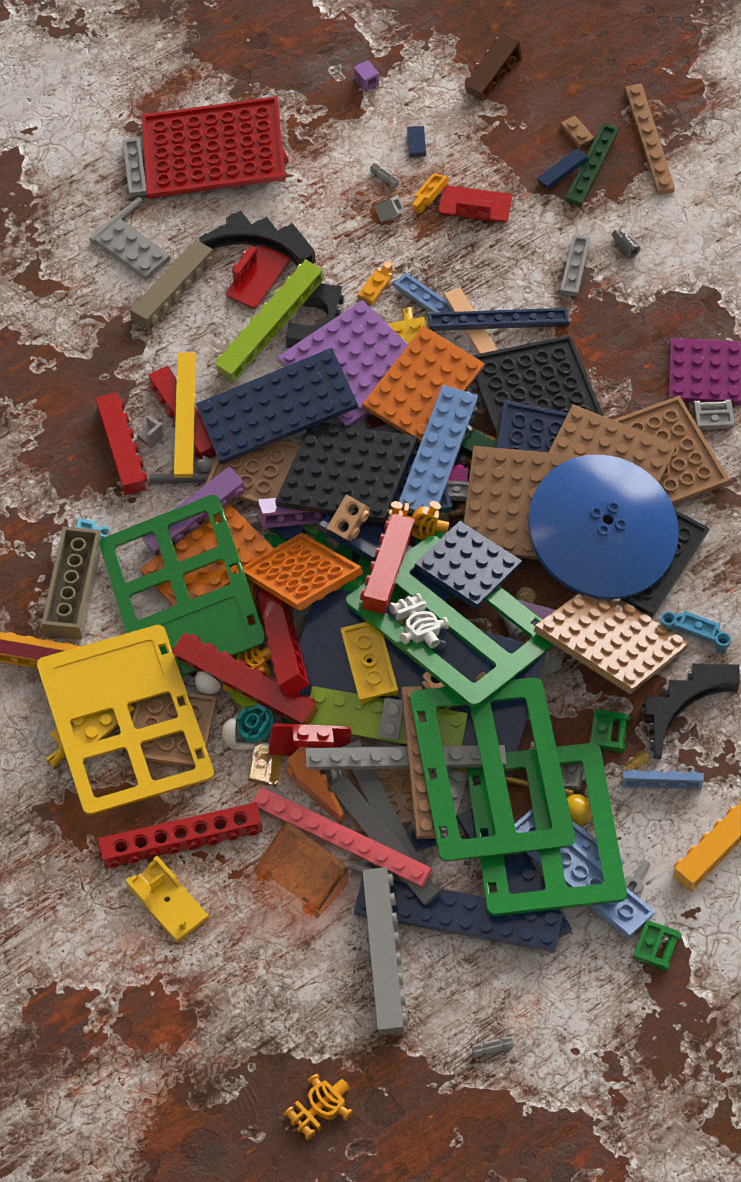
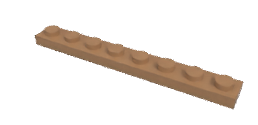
[625,84,675,195]
[401,686,435,839]

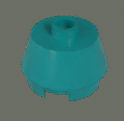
[237,704,275,743]

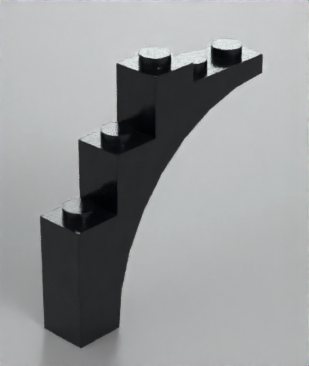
[199,210,316,266]
[641,663,740,759]

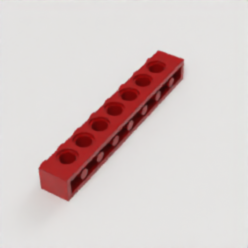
[98,802,263,868]

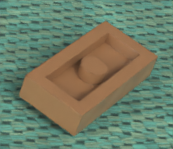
[561,116,594,149]

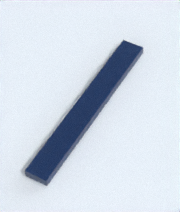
[426,308,570,331]

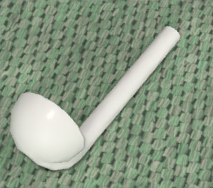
[195,671,221,695]
[222,717,270,750]

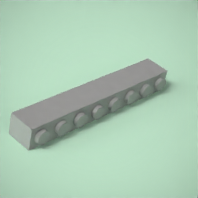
[363,867,408,1035]

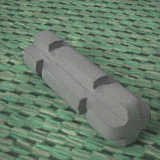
[370,163,399,188]
[472,1037,513,1057]

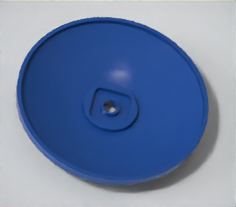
[528,455,679,600]

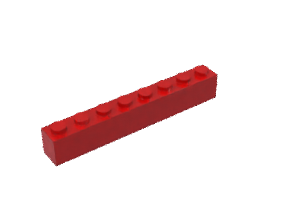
[256,585,309,697]
[172,633,318,725]

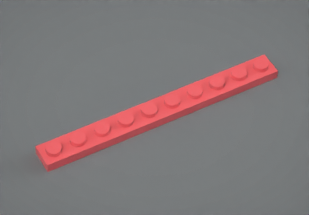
[252,787,433,888]

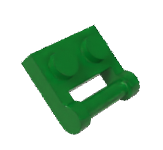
[590,709,630,754]
[633,920,681,971]

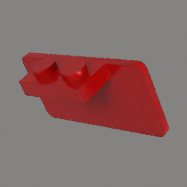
[439,185,512,223]
[226,245,290,309]
[269,723,352,756]

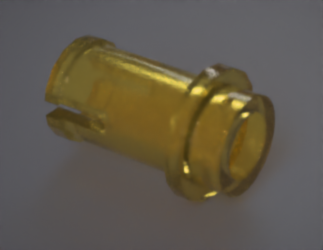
[624,750,650,771]

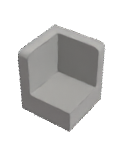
[374,195,405,222]
[137,415,164,448]

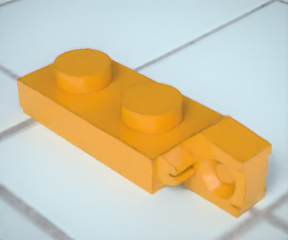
[412,173,449,214]
[357,261,393,305]

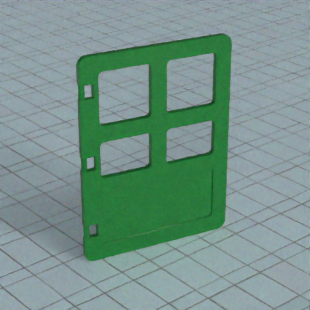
[99,495,266,677]

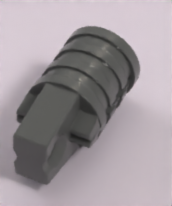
[611,230,641,258]

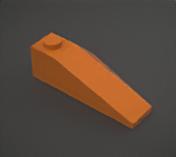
[286,747,344,825]

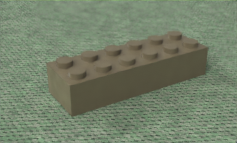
[42,526,102,639]

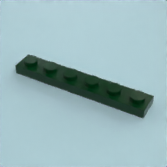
[565,123,619,207]

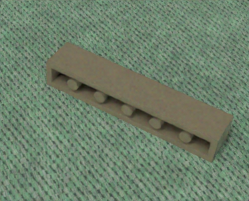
[130,240,214,330]

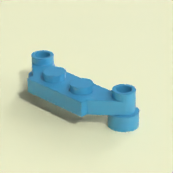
[660,610,731,654]

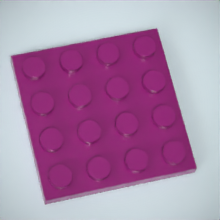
[669,338,741,405]

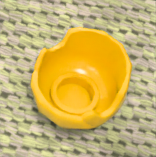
[567,794,592,826]

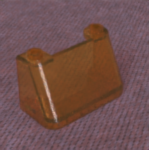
[255,823,349,919]

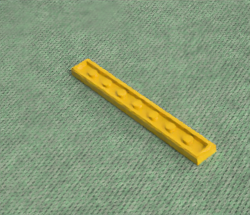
[174,352,196,478]

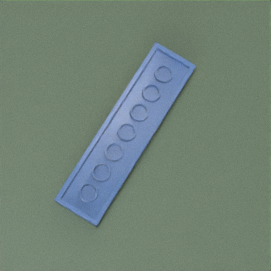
[399,385,478,513]
[515,809,655,939]

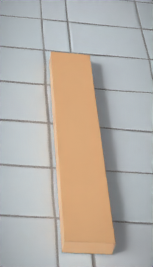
[444,287,498,354]

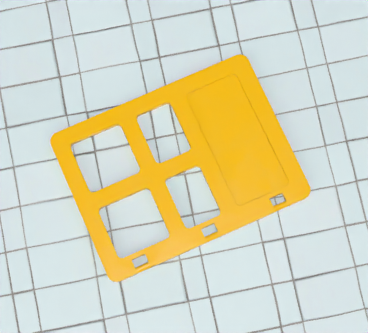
[37,625,214,815]

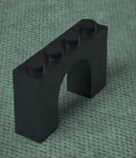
[285,283,345,348]

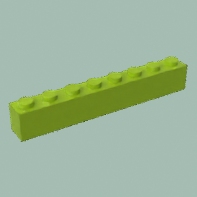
[215,260,325,383]

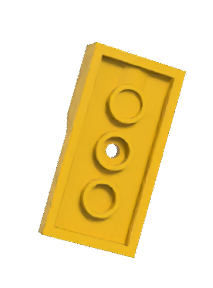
[340,622,399,705]
[125,856,209,943]

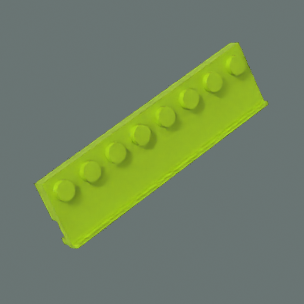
[309,686,468,746]

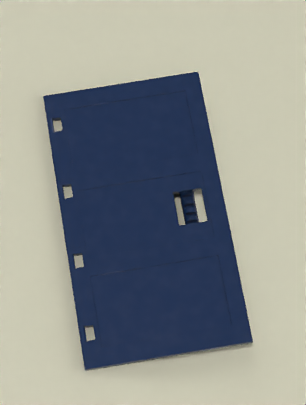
[298,589,548,776]

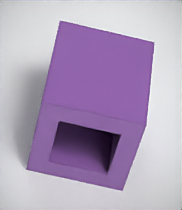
[354,60,379,91]

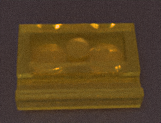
[248,743,282,788]

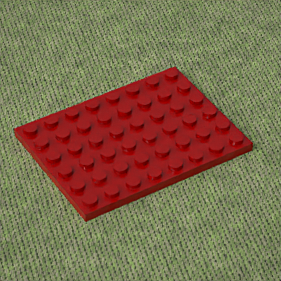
[142,96,286,199]

